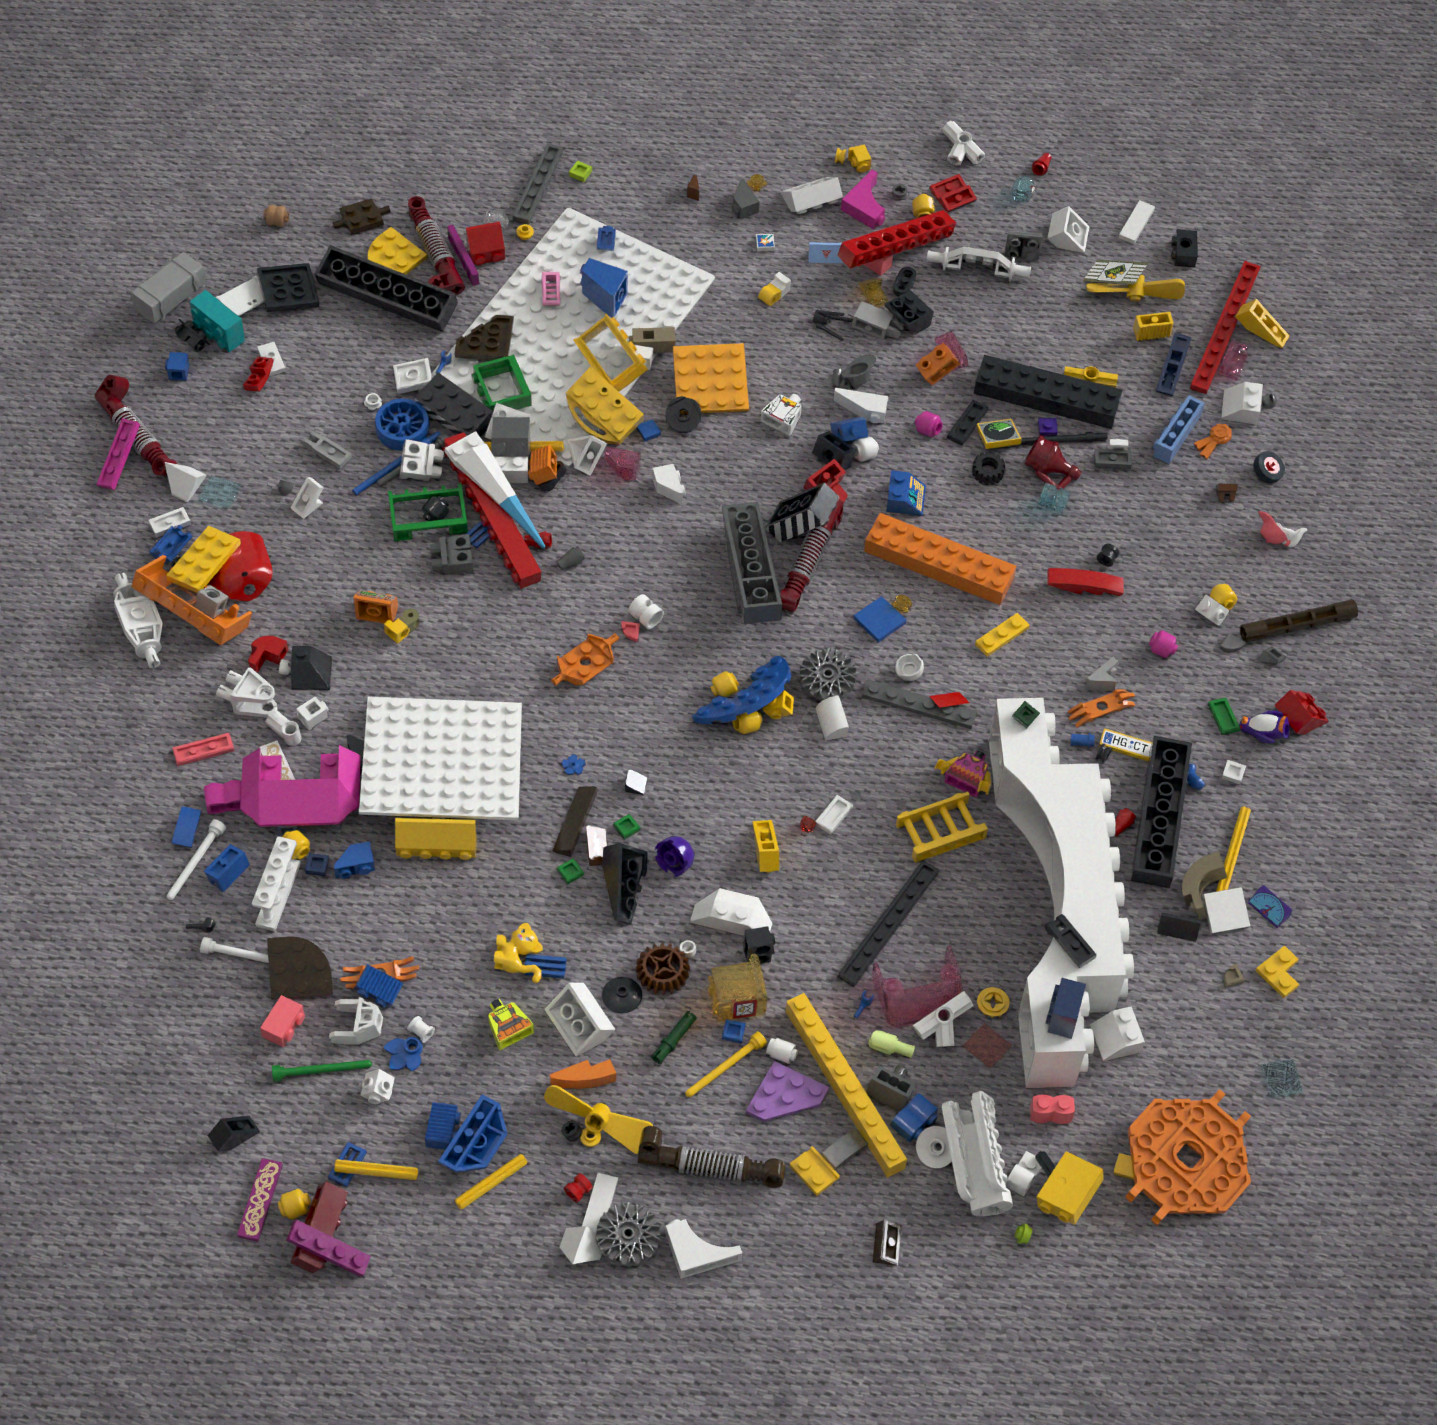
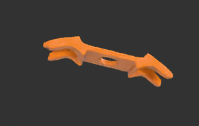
[1067,689,1135,728]
[340,956,419,989]

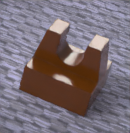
[1216,483,1237,501]

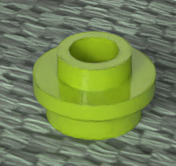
[1014,1223,1032,1244]

